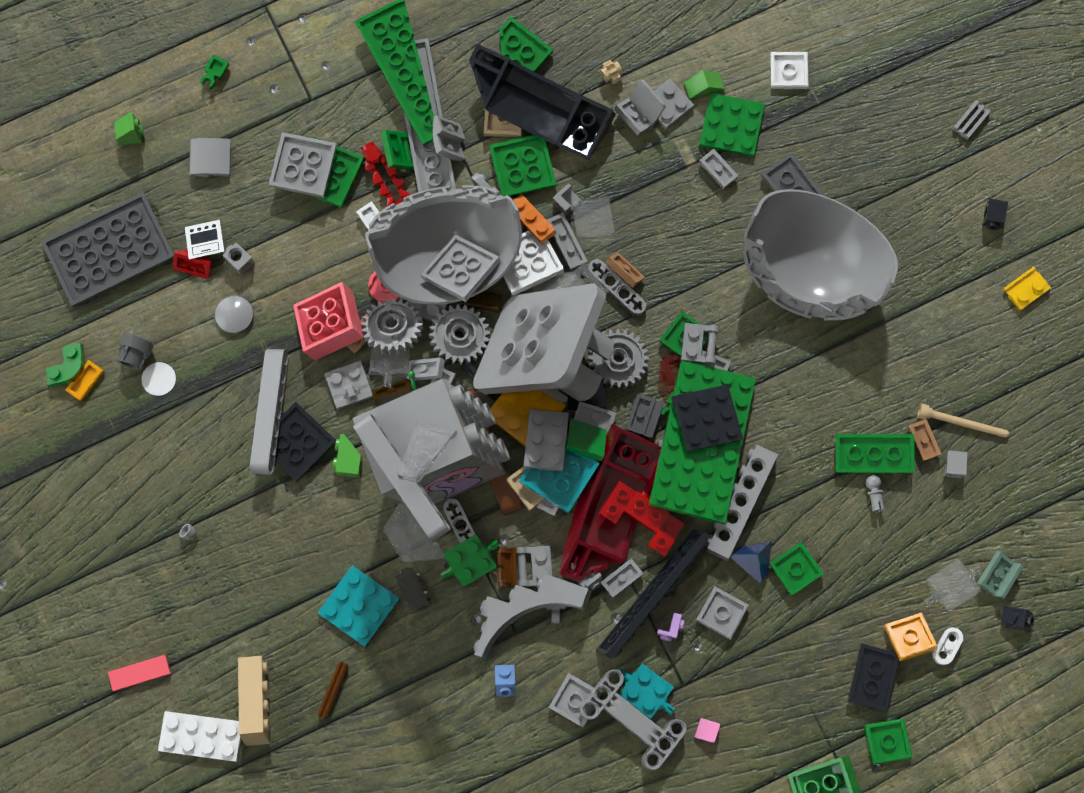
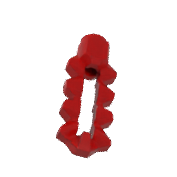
[361,142,411,207]

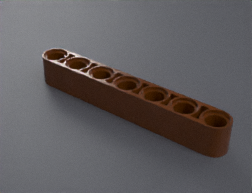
[465,388,522,516]

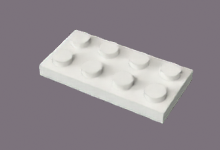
[158,711,241,762]

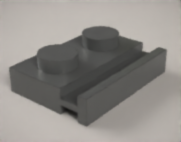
[626,393,664,439]

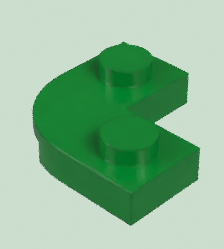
[46,343,85,388]

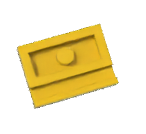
[1003,267,1051,311]

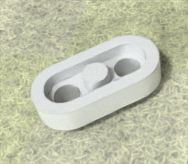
[933,628,963,665]

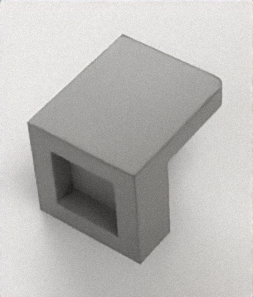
[553,183,581,216]
[943,451,968,479]

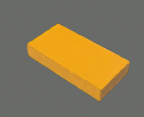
[65,360,105,402]

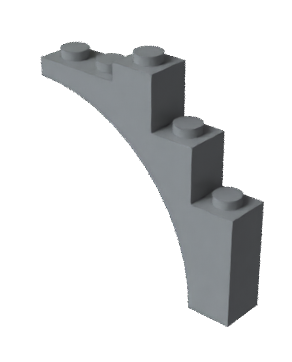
[474,574,592,659]

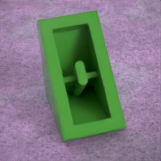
[684,70,725,100]

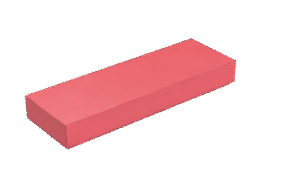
[108,655,171,692]

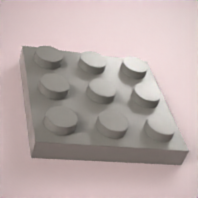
[268,132,337,198]
[421,234,500,302]

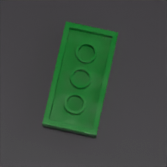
[835,434,915,473]

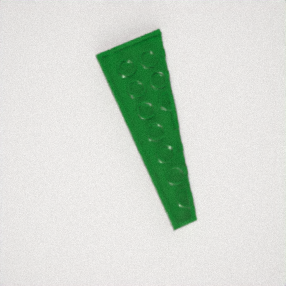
[355,0,434,146]

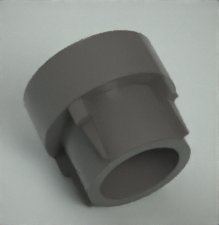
[117,333,154,370]

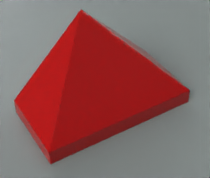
[173,250,211,279]

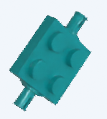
[619,663,675,719]

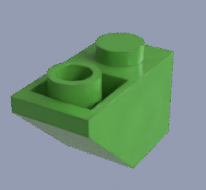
[114,112,144,146]
[333,434,363,478]

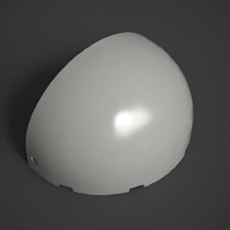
[365,185,522,305]
[743,189,898,320]

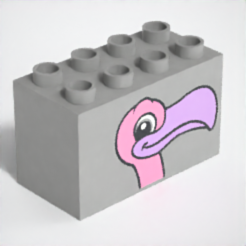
[352,379,510,504]

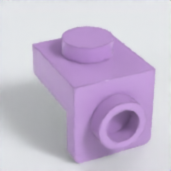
[657,613,684,642]

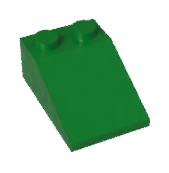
[788,756,861,793]

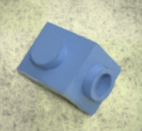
[495,665,516,697]

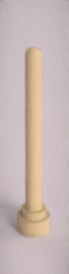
[917,403,1009,438]

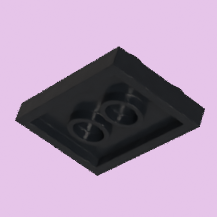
[847,643,899,712]

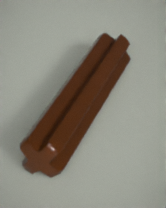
[317,661,349,719]

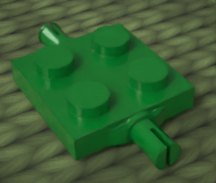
[440,533,501,587]

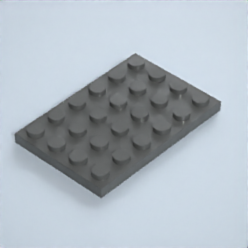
[41,192,174,308]

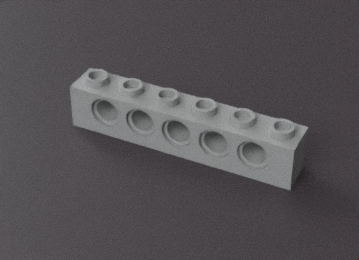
[706,445,778,561]

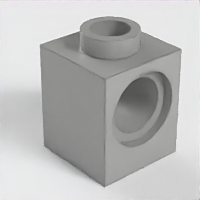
[223,243,255,276]

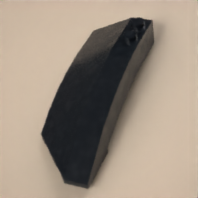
[469,44,616,161]

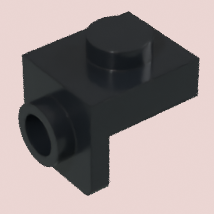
[1001,606,1034,632]

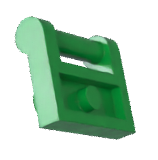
[381,130,414,171]

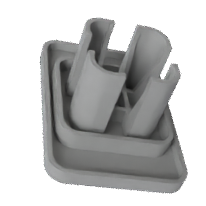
[473,284,614,402]

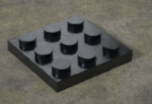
[671,384,743,453]
[275,402,336,483]

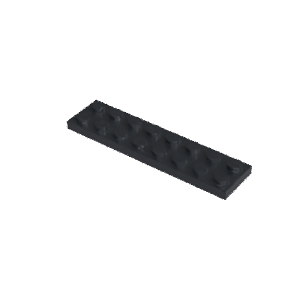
[596,529,711,659]

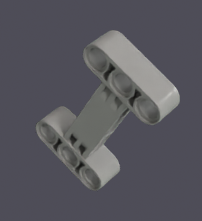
[579,669,686,770]

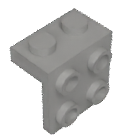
[614,80,666,136]

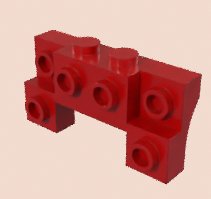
[598,481,684,557]

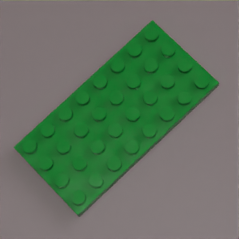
[648,360,756,524]

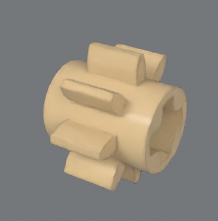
[600,60,623,84]

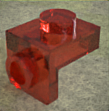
[658,355,679,386]

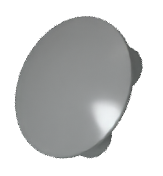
[215,296,254,334]

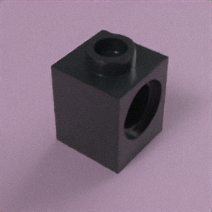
[982,198,1008,230]

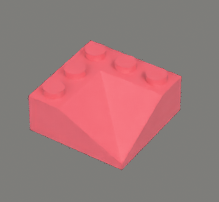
[293,282,364,361]

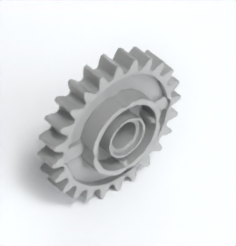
[361,298,423,355]
[429,304,490,365]
[587,329,649,390]

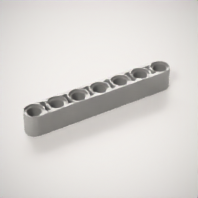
[250,349,288,475]
[353,414,451,542]

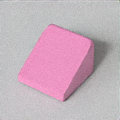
[695,718,720,744]

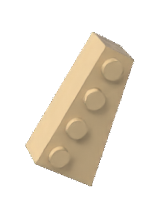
[238,656,269,746]

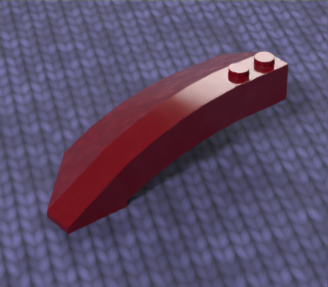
[559,424,661,582]

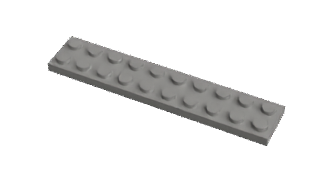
[404,38,456,192]

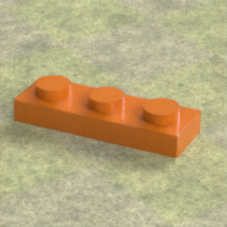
[513,194,556,244]

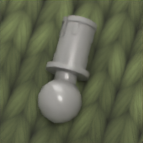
[866,475,885,512]

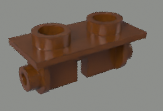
[497,547,517,588]

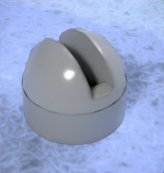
[179,524,197,541]

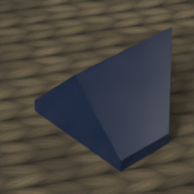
[730,541,771,583]

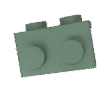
[977,551,1023,599]

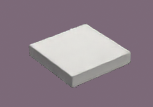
[770,52,808,89]

